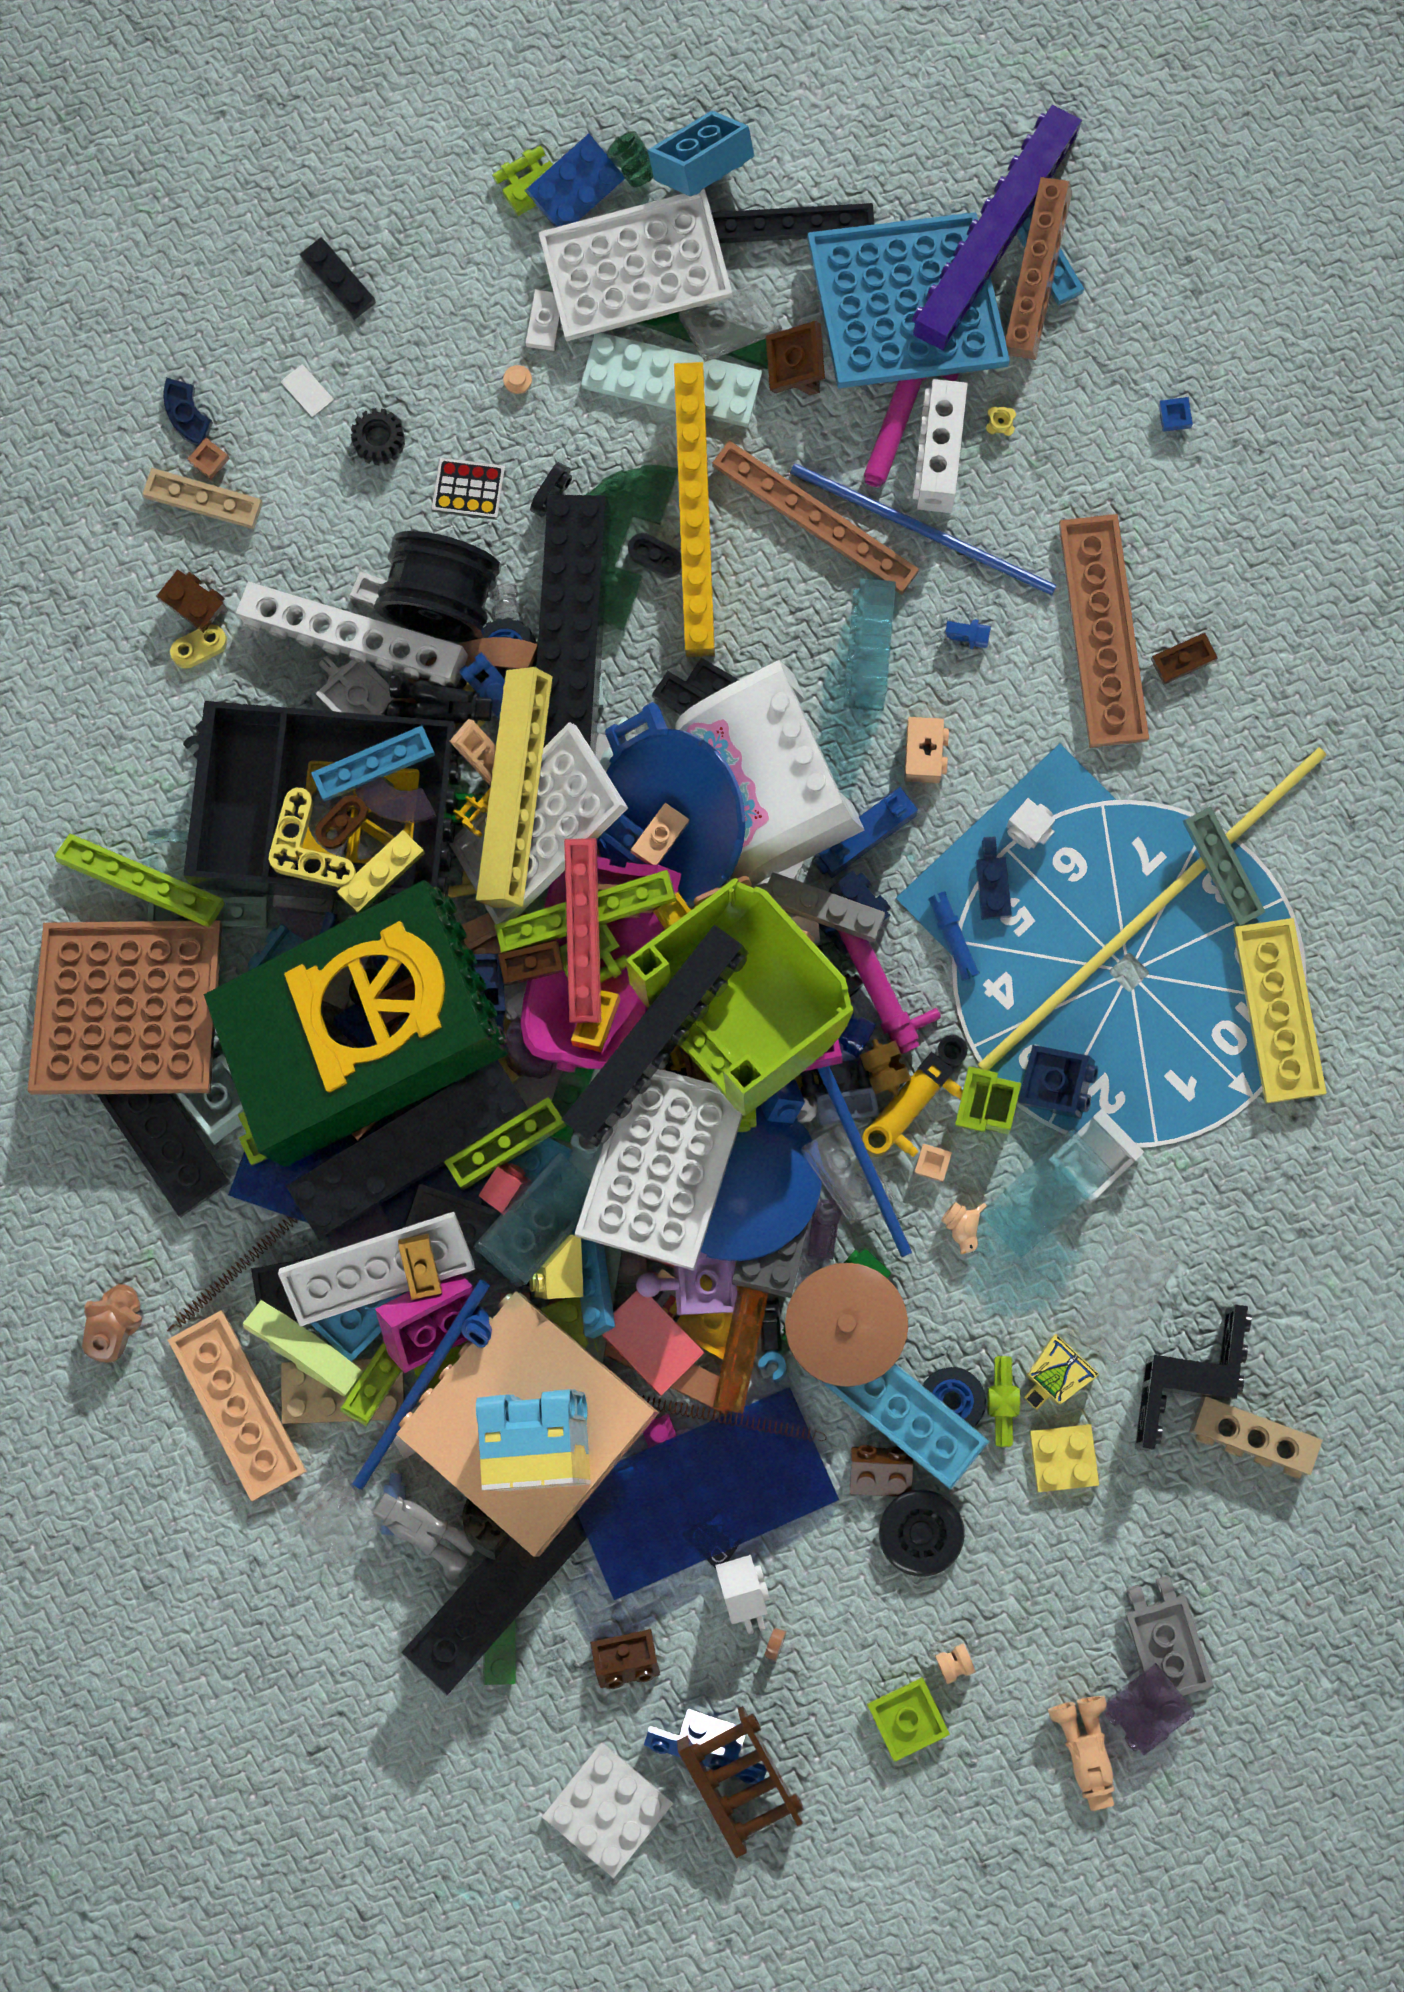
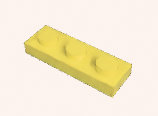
[337,830,425,914]

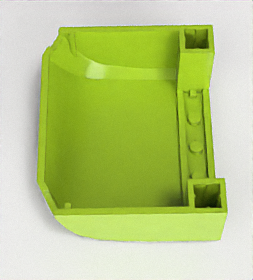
[626,878,853,1116]

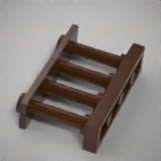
[677,1706,805,1858]

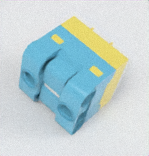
[476,1389,591,1491]

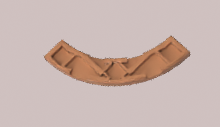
[393,637,538,703]

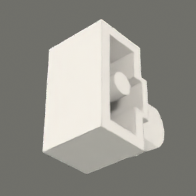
[715,1555,770,1635]

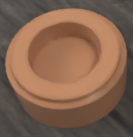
[765,1628,786,1661]

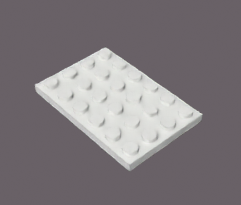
[538,188,733,341]
[449,722,628,924]
[575,1069,743,1271]

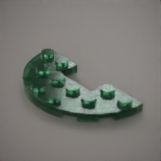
[585,465,678,632]

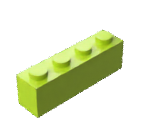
[444,1097,566,1191]

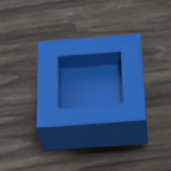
[1158,397,1193,432]

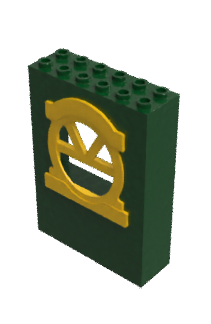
[203,880,508,1167]

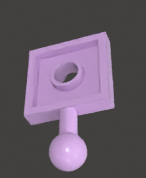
[636,1252,739,1315]

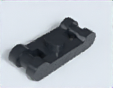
[798,1058,872,1097]

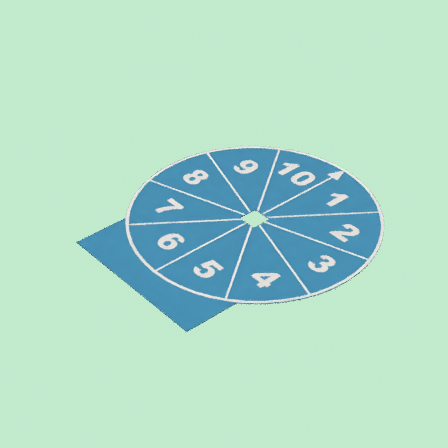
[896,743,1307,1148]

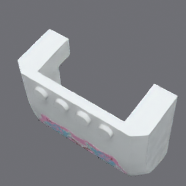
[675,660,864,886]

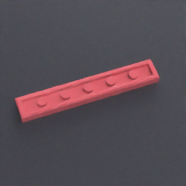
[564,838,601,1023]

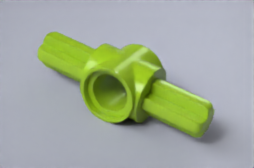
[987,1356,1020,1447]

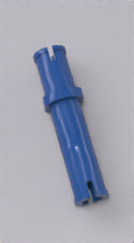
[928,891,980,981]

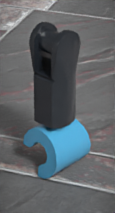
[758,1297,787,1383]

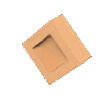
[914,1144,952,1182]

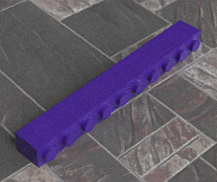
[912,105,1082,351]

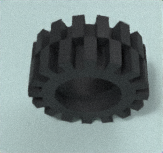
[351,408,405,466]

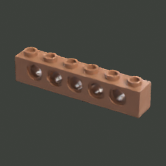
[1005,177,1072,360]

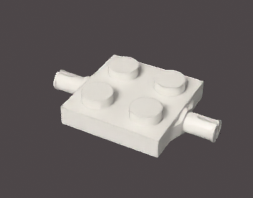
[316,656,394,716]

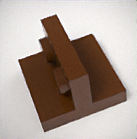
[766,321,825,396]

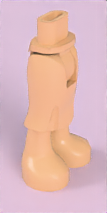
[1048,1696,1115,1811]

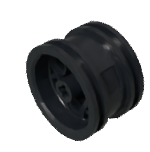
[374,531,501,642]

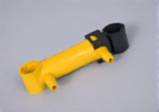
[862,1035,968,1157]

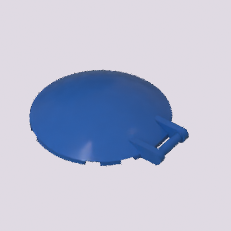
[597,702,745,908]
[700,1105,822,1261]

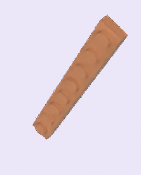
[712,440,919,595]

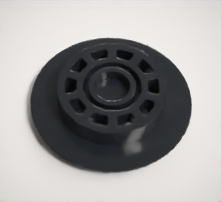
[879,1490,965,1577]

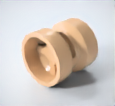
[935,1643,976,1684]

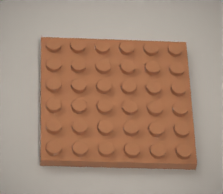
[28,921,222,1095]

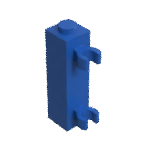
[813,787,918,878]

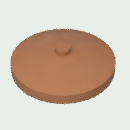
[785,1263,908,1387]

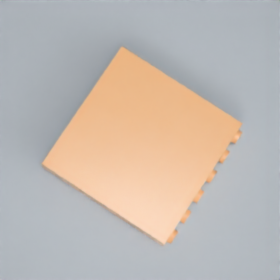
[396,1291,659,1557]

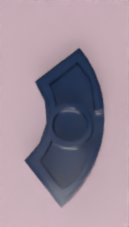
[163,377,213,447]

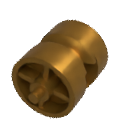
[859,1039,912,1096]

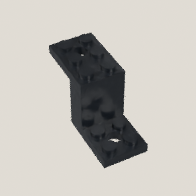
[1135,1304,1252,1451]

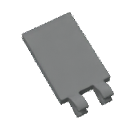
[1125,1576,1214,1704]

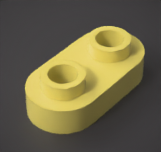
[170,624,227,669]

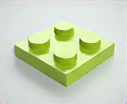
[867,1677,950,1762]

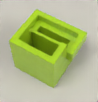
[955,1066,1021,1135]

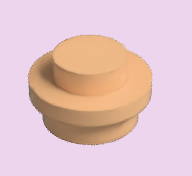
[503,365,532,394]

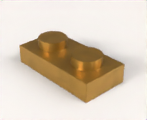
[398,1233,442,1300]

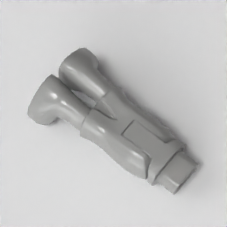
[372,1492,475,1582]

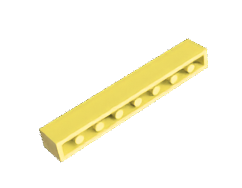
[476,667,553,908]

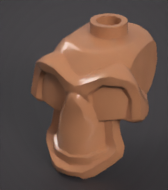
[82,1284,142,1363]

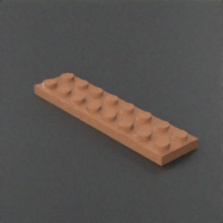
[1059,514,1149,748]

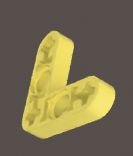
[269,787,356,887]

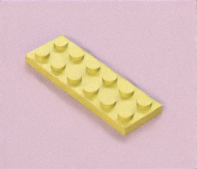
[1233,918,1327,1104]

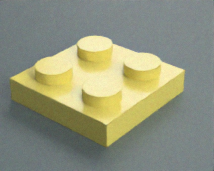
[1029,1424,1099,1493]

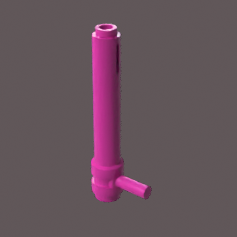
[864,373,959,488]
[838,930,941,1054]

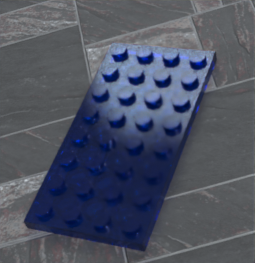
[576,1387,839,1601]

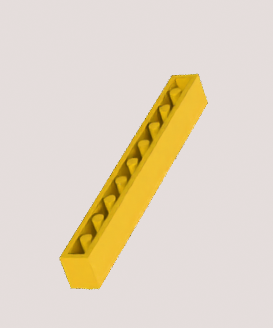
[674,362,715,657]

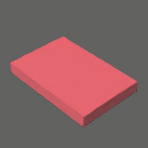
[602,1289,704,1396]

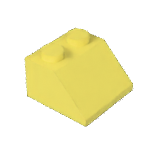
[529,1234,583,1299]

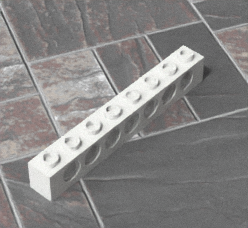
[236,581,469,688]

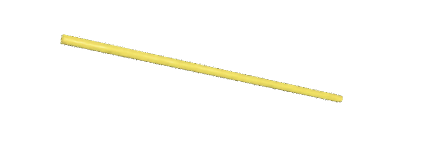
[977,747,1327,1071]

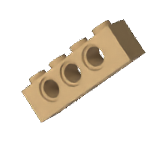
[1189,1396,1323,1479]

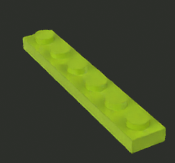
[54,833,225,928]
[494,870,677,953]

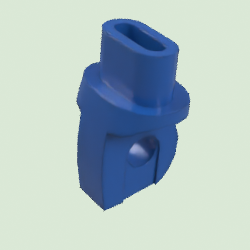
[945,619,991,650]
[461,1306,492,1348]

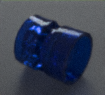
[838,1012,877,1058]

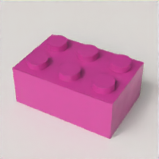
[375,1274,474,1373]

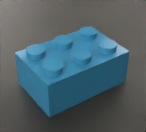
[648,111,755,197]

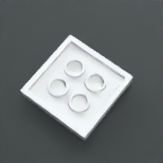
[542,1742,674,1878]

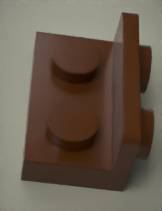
[590,1629,660,1689]

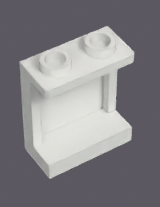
[1048,1109,1144,1204]

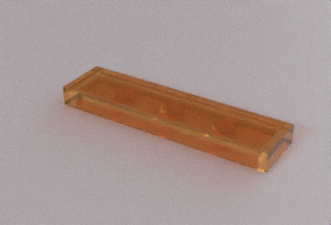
[713,1287,768,1414]

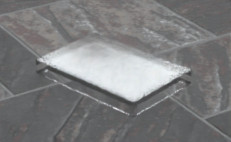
[679,283,782,362]
[800,1124,896,1225]

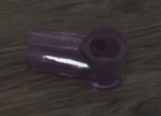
[806,1199,842,1259]

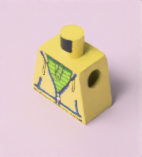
[1024,1334,1099,1410]

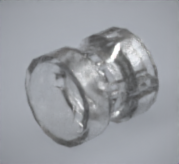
[489,583,521,620]

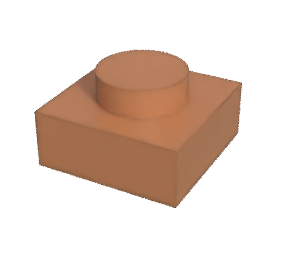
[187,438,230,480]

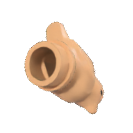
[941,1202,987,1255]

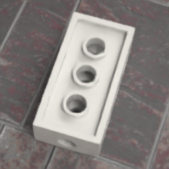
[913,379,968,513]

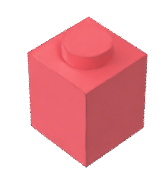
[478,1163,531,1213]

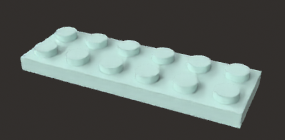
[581,333,762,428]

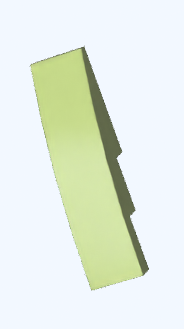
[243,1300,363,1397]

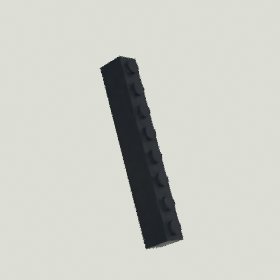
[561,924,749,1147]

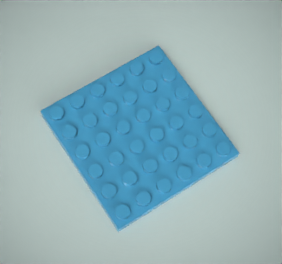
[807,212,1010,389]

